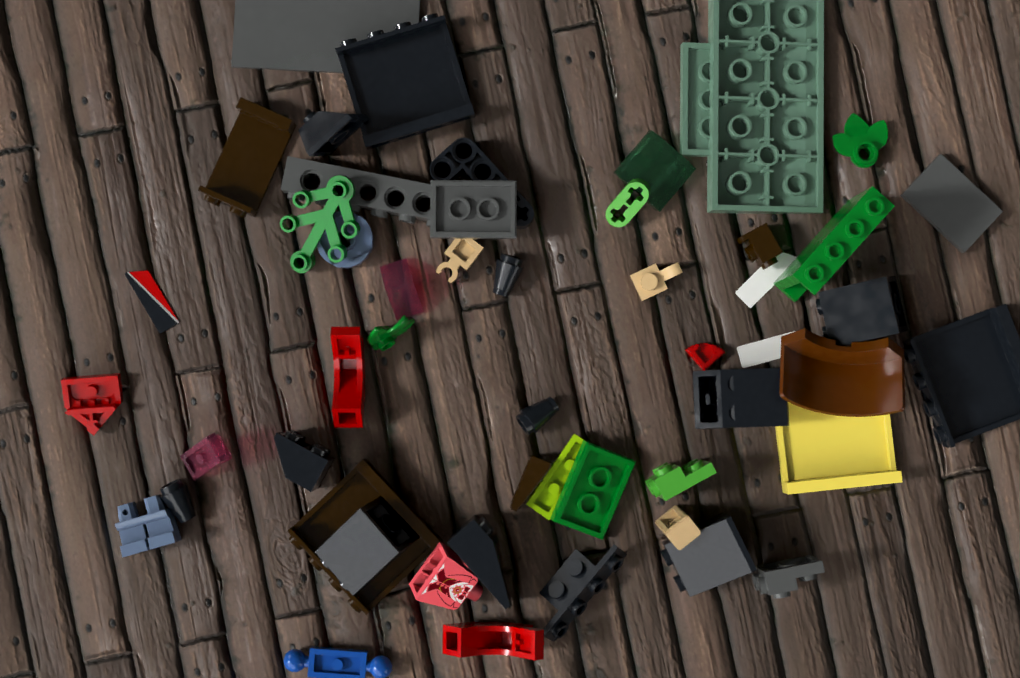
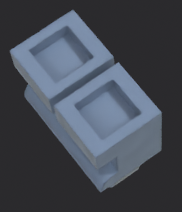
[115,494,182,558]

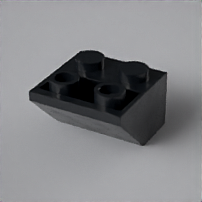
[274,430,335,492]

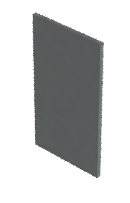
[231,0,420,74]

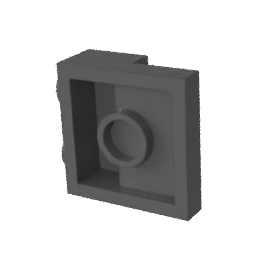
[752,555,825,599]

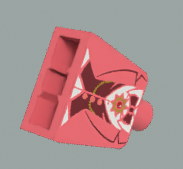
[409,541,483,610]

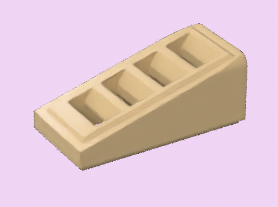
[655,505,701,550]

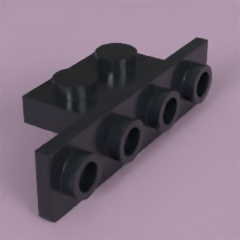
[539,544,627,642]

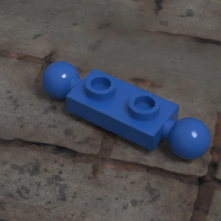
[283,646,392,678]

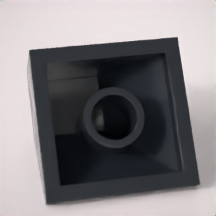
[298,111,369,157]

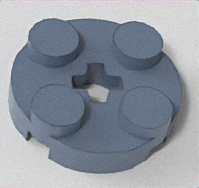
[317,211,374,268]

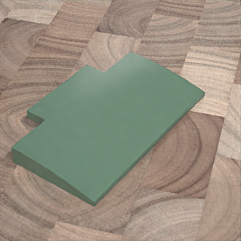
[680,0,824,214]

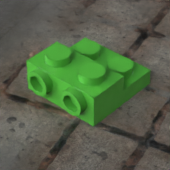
[645,458,717,501]

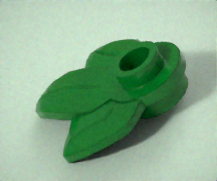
[832,113,888,168]
[367,315,415,351]

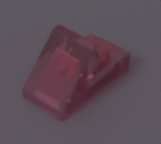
[180,433,232,481]

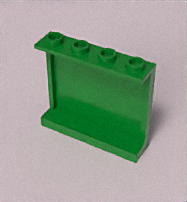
[773,186,895,302]

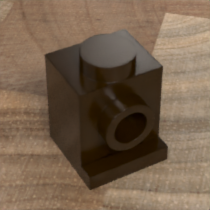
[737,223,783,270]

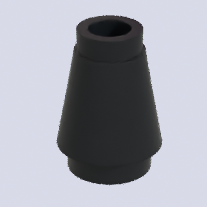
[492,253,524,297]
[516,397,559,435]
[160,478,196,523]

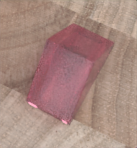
[380,258,424,321]

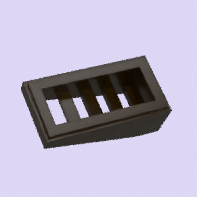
[510,455,552,511]

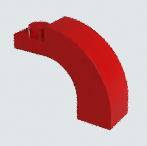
[330,327,365,428]
[443,622,544,661]

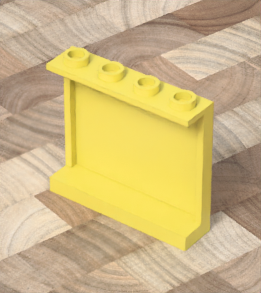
[775,402,903,495]

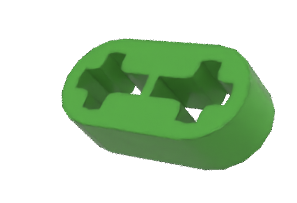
[605,178,651,227]

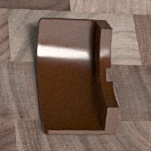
[779,328,905,417]

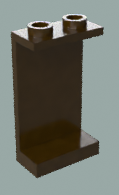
[198,97,297,218]

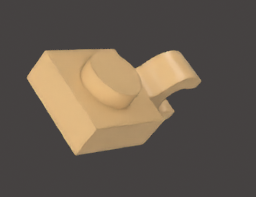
[630,262,683,301]

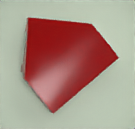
[61,373,123,435]

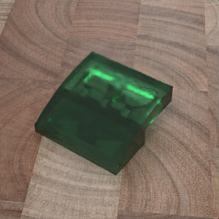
[613,130,696,212]

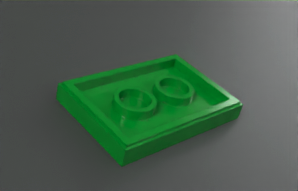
[550,440,636,540]

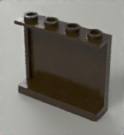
[287,458,443,615]

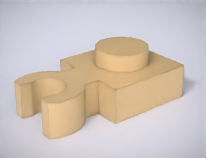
[436,239,484,283]

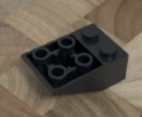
[693,368,789,430]

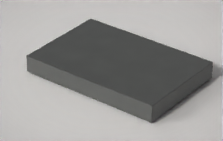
[900,154,1003,253]
[430,180,517,239]

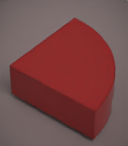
[685,343,725,371]

